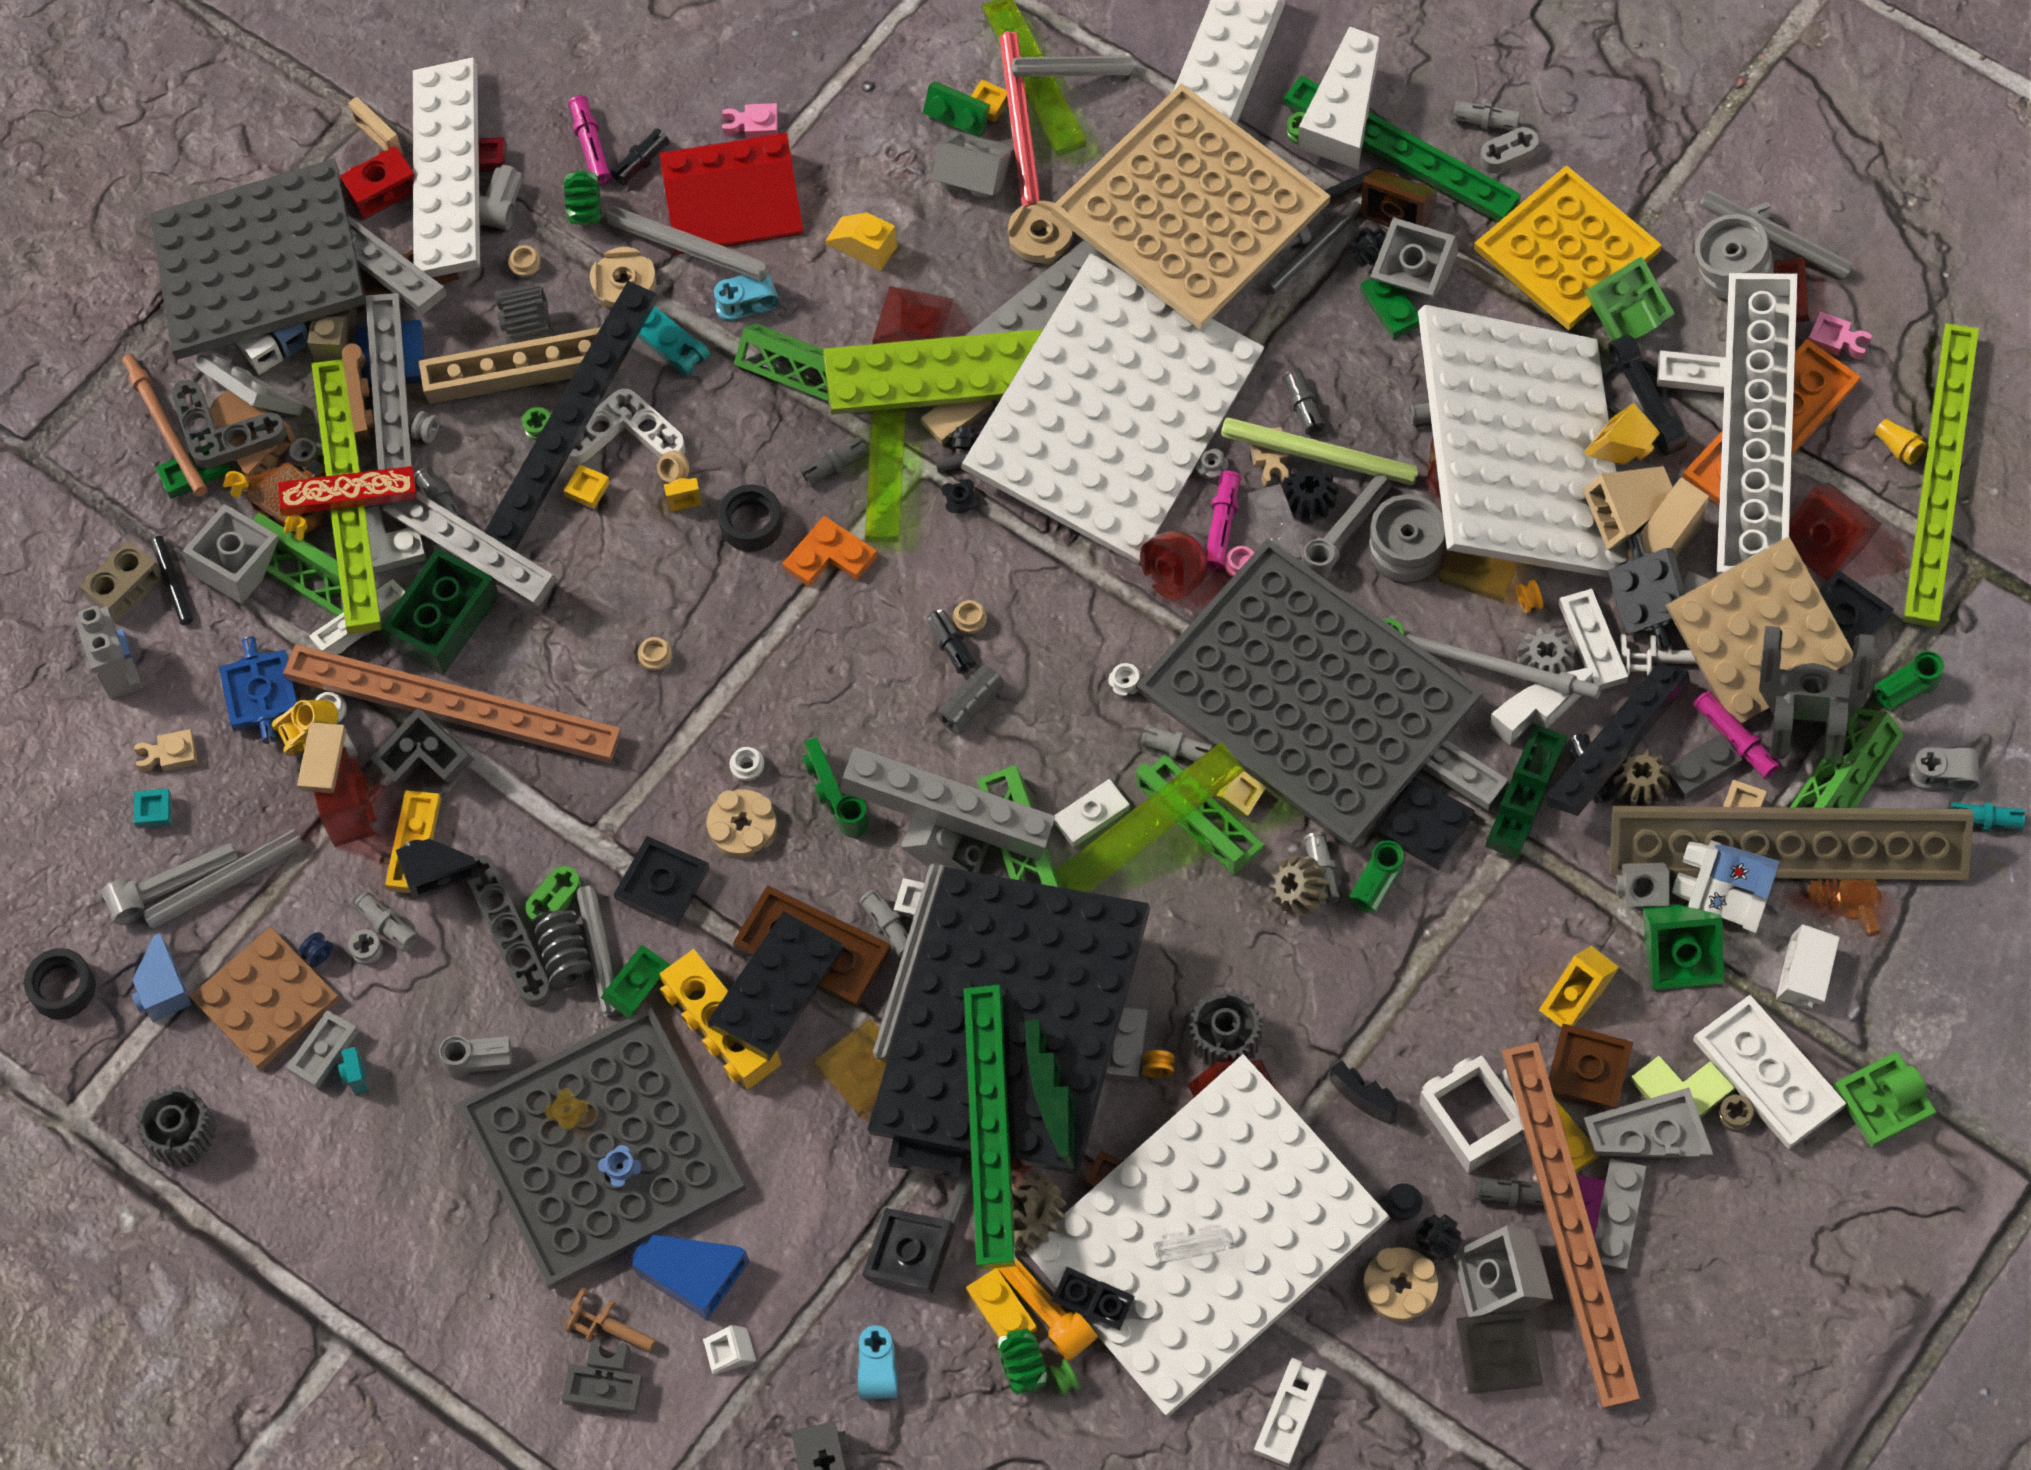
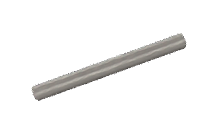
[605,206,770,281]
[873,863,946,1061]

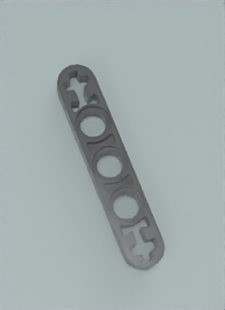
[468,855,552,1007]

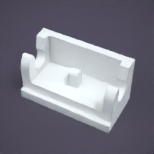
[1775,924,1840,1009]

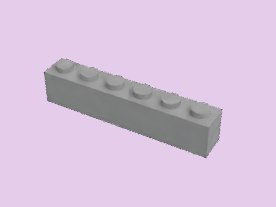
[840,746,1056,861]

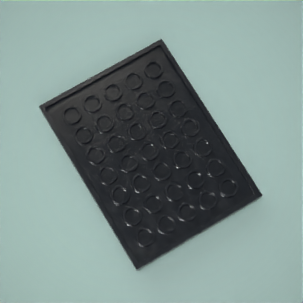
[867,867,1150,1175]

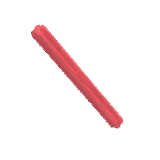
[999,31,1040,208]

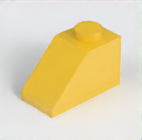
[825,212,898,271]
[1584,403,1660,465]
[1539,946,1619,1028]

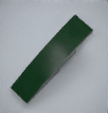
[1485,724,1568,859]
[1025,1019,1074,1170]

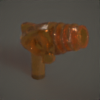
[1809,878,1883,937]

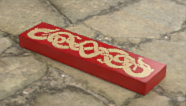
[278,466,417,516]

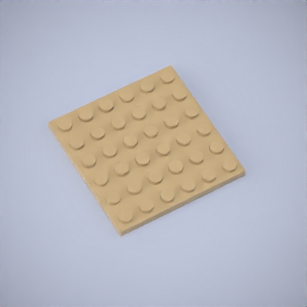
[1051,83,1330,329]

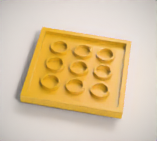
[1474,165,1662,331]

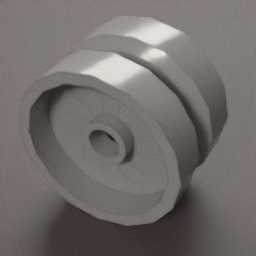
[1695,214,1774,300]
[1369,494,1445,583]

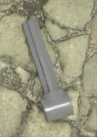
[1302,475,1392,580]
[101,844,238,925]

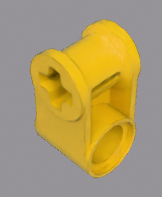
[272,700,338,756]

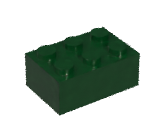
[381,548,500,675]

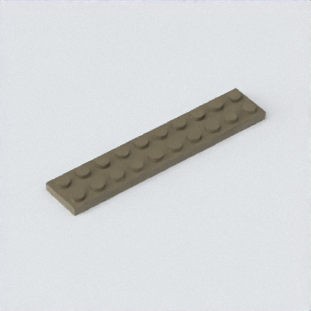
[1609,806,1974,880]

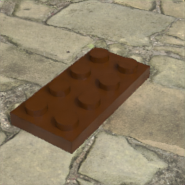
[733,885,891,1008]

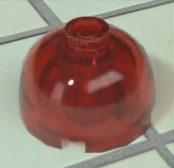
[1140,530,1208,601]

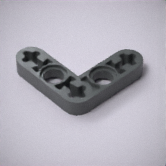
[172,380,287,469]

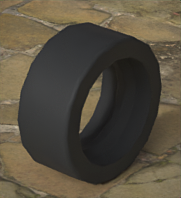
[718,484,783,552]
[23,948,96,1019]

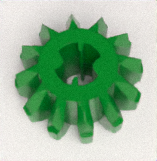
[564,170,602,226]
[997,1328,1048,1395]

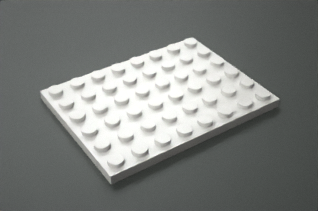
[961,253,1264,564]
[1418,305,1628,578]
[1024,1054,1390,1417]

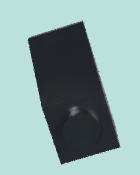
[396,838,480,900]

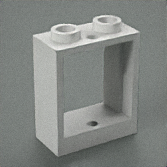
[1419,1055,1525,1174]

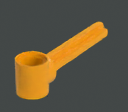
[997,1258,1098,1362]

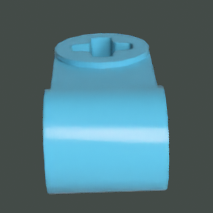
[714,274,780,321]
[858,1325,898,1400]

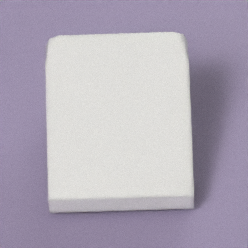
[703,1325,756,1374]

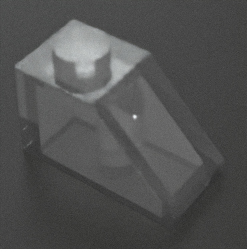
[1248,484,1302,560]

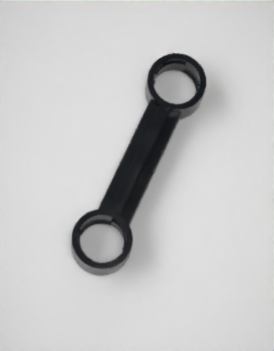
[1608,334,1687,456]

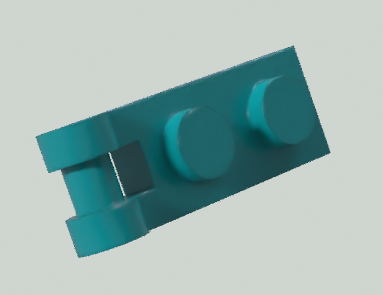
[637,306,711,376]

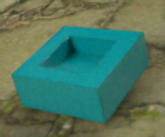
[134,788,172,828]
[338,1047,369,1095]

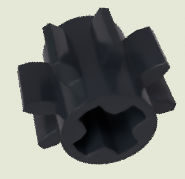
[1351,227,1386,268]
[1416,1214,1461,1261]

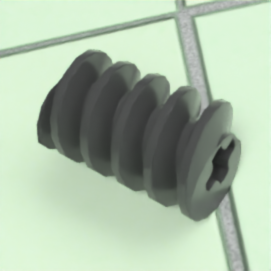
[532,910,592,989]

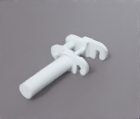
[1620,634,1697,677]

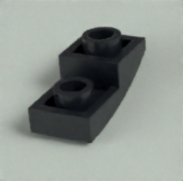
[1330,1060,1398,1125]
[1052,1267,1135,1331]

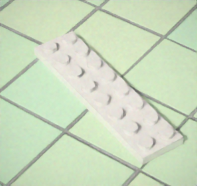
[413,57,480,277]

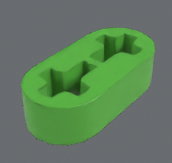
[526,866,581,924]

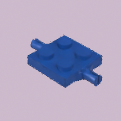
[219,636,298,744]

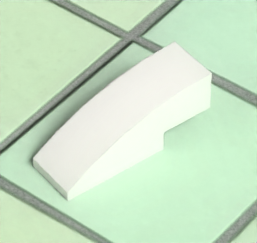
[1489,668,1593,746]

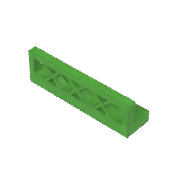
[734,323,829,401]
[253,512,344,617]
[1790,708,1904,808]
[1135,755,1264,876]
[977,765,1061,887]

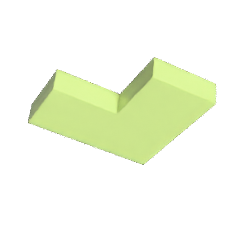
[1630,1056,1735,1118]

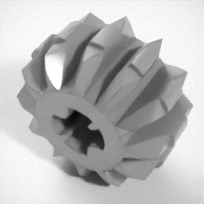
[1517,627,1575,684]

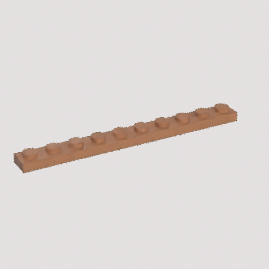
[283,644,621,764]
[1502,1042,1640,1409]

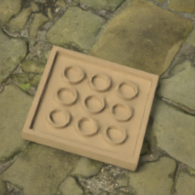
[1665,537,1853,723]

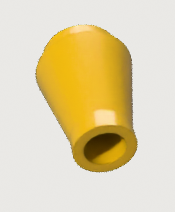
[1875,419,1926,465]

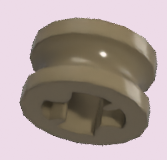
[1719,1095,1754,1131]

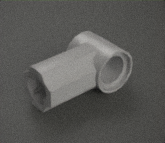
[479,165,523,230]
[439,1035,512,1079]

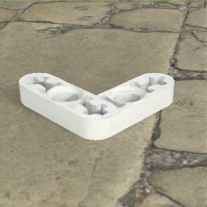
[567,389,685,465]

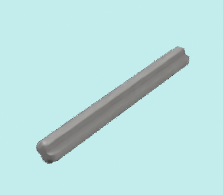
[1700,190,1852,279]
[143,830,304,929]

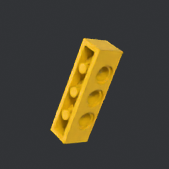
[659,949,782,1090]

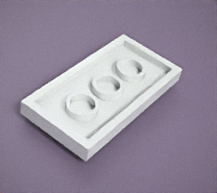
[1693,995,1846,1150]

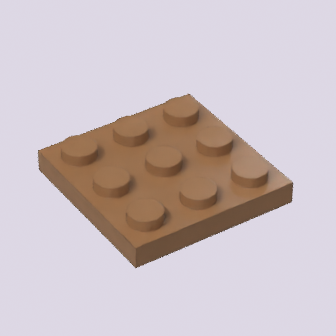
[189,927,340,1071]

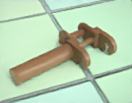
[565,1287,657,1353]

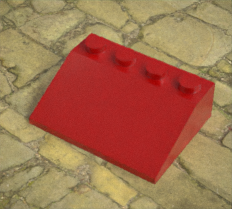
[659,132,804,255]

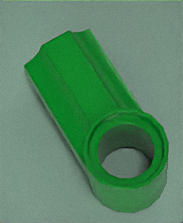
[1874,651,1944,712]
[1348,841,1404,914]

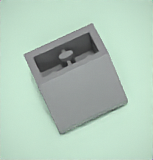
[901,817,990,873]

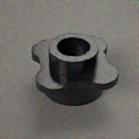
[941,479,978,513]

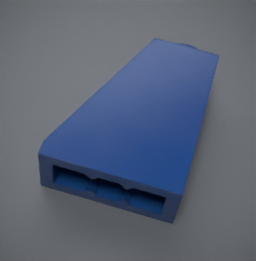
[632,1235,750,1321]

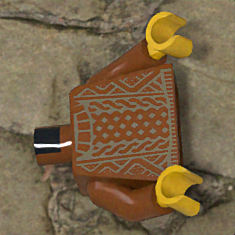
[223,460,326,540]

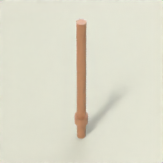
[122,354,207,496]

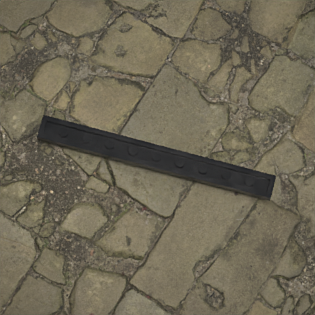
[484,280,659,583]

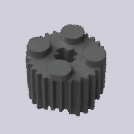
[495,283,555,345]
[1190,989,1262,1070]
[135,1085,216,1167]

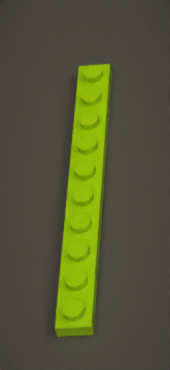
[1903,323,1979,628]
[311,359,382,635]

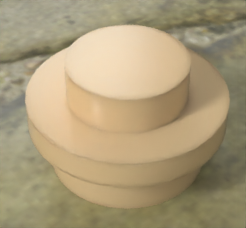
[508,245,541,277]
[657,450,689,483]
[953,600,987,634]
[638,637,672,671]

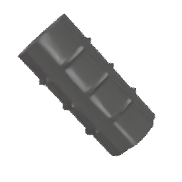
[937,664,1004,734]

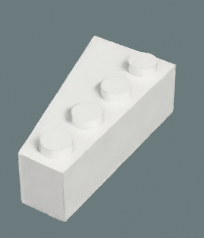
[1298,27,1379,169]

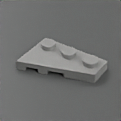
[193,353,305,416]
[1584,1087,1713,1159]

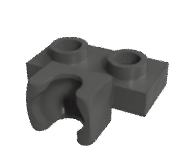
[562,1339,643,1414]

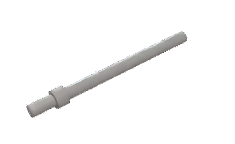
[1406,634,1602,699]

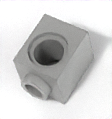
[1616,863,1669,907]

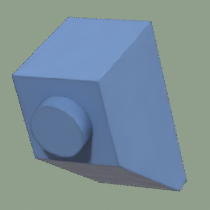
[132,933,192,1022]

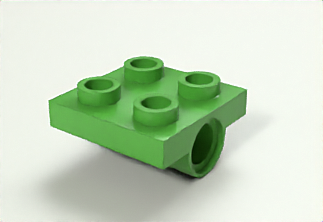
[1584,256,1675,340]
[1833,1051,1936,1149]

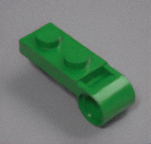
[802,737,869,837]

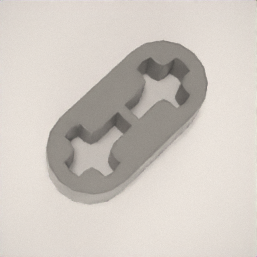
[1480,127,1539,173]

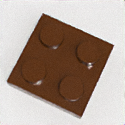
[1548,1023,1634,1111]

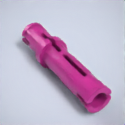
[568,95,612,186]
[1203,470,1242,571]
[1693,690,1781,779]

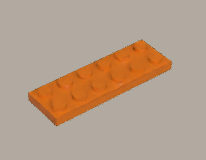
[1682,339,1861,506]

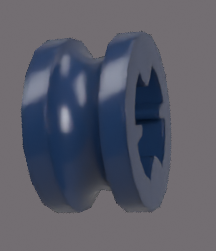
[298,932,334,967]

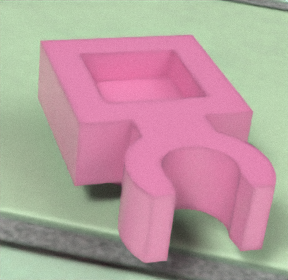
[722,103,778,139]
[1808,311,1872,359]

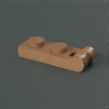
[342,343,375,442]

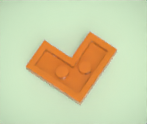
[782,516,878,587]

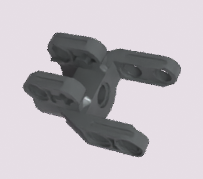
[1759,626,1875,764]

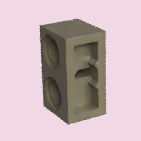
[80,540,163,624]

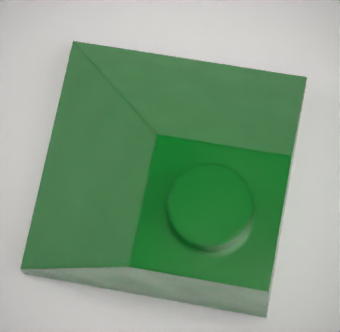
[1643,904,1724,990]

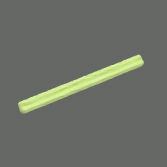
[1221,418,1418,485]

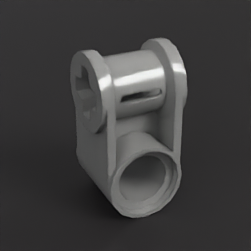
[1908,747,1980,792]

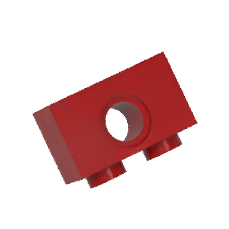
[339,146,415,221]

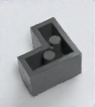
[370,708,475,786]

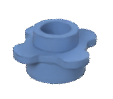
[598,1145,642,1188]

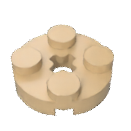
[1008,201,1073,265]
[590,247,656,309]
[706,790,777,859]
[1363,1247,1438,1323]

